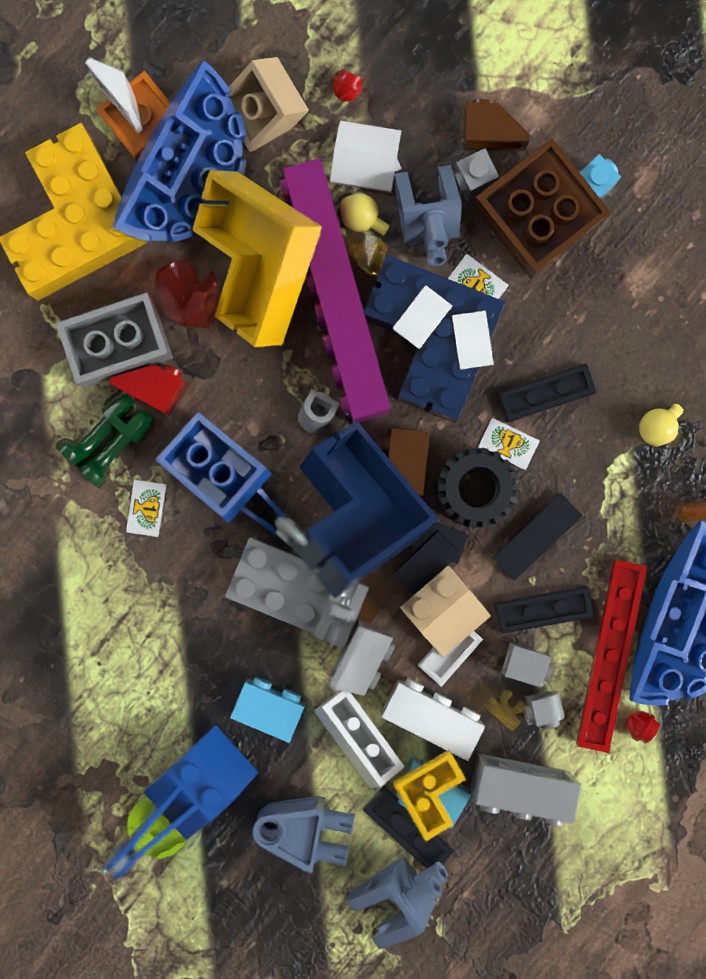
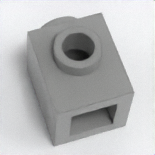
[454,149,499,201]

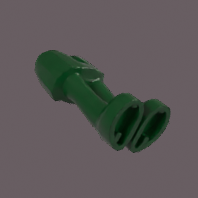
[56,394,152,489]

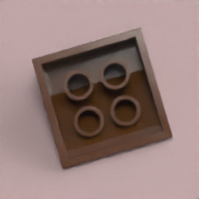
[473,138,611,279]

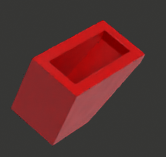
[109,364,187,415]

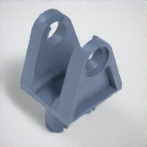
[394,165,462,266]
[253,796,355,872]
[346,856,448,949]

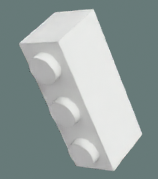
[381,678,485,761]
[314,691,405,788]

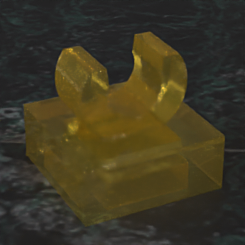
[348,234,387,276]
[485,689,526,731]

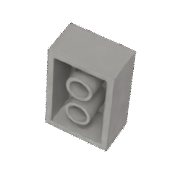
[56,293,173,388]
[470,753,581,826]

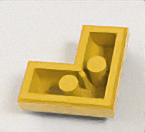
[393,750,466,841]

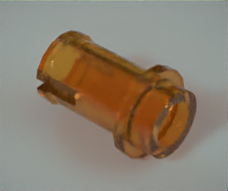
[678,501,706,523]

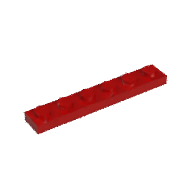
[576,559,647,753]

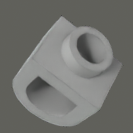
[298,389,340,433]
[523,691,565,729]

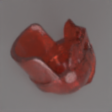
[153,260,219,329]

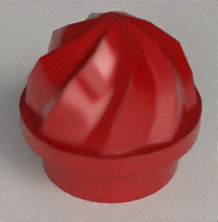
[333,68,364,102]
[626,711,660,744]

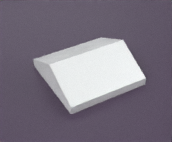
[85,58,143,134]
[330,121,401,193]

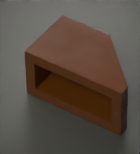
[463,99,530,151]
[382,428,430,496]

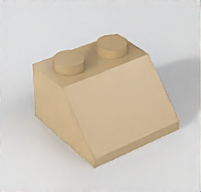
[229,57,309,152]
[400,565,491,657]

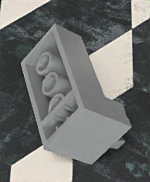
[225,537,369,649]

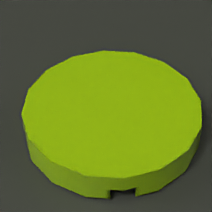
[126,796,186,859]

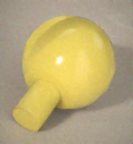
[340,193,390,236]
[639,404,683,447]

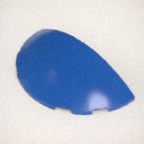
[112,60,246,242]
[629,520,706,706]

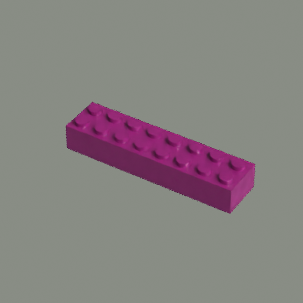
[279,158,391,423]

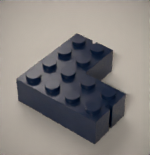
[364,255,505,423]
[293,421,438,599]

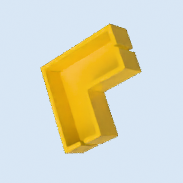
[0,123,147,301]
[193,170,322,347]

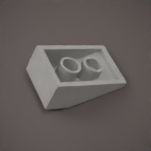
[329,619,396,695]

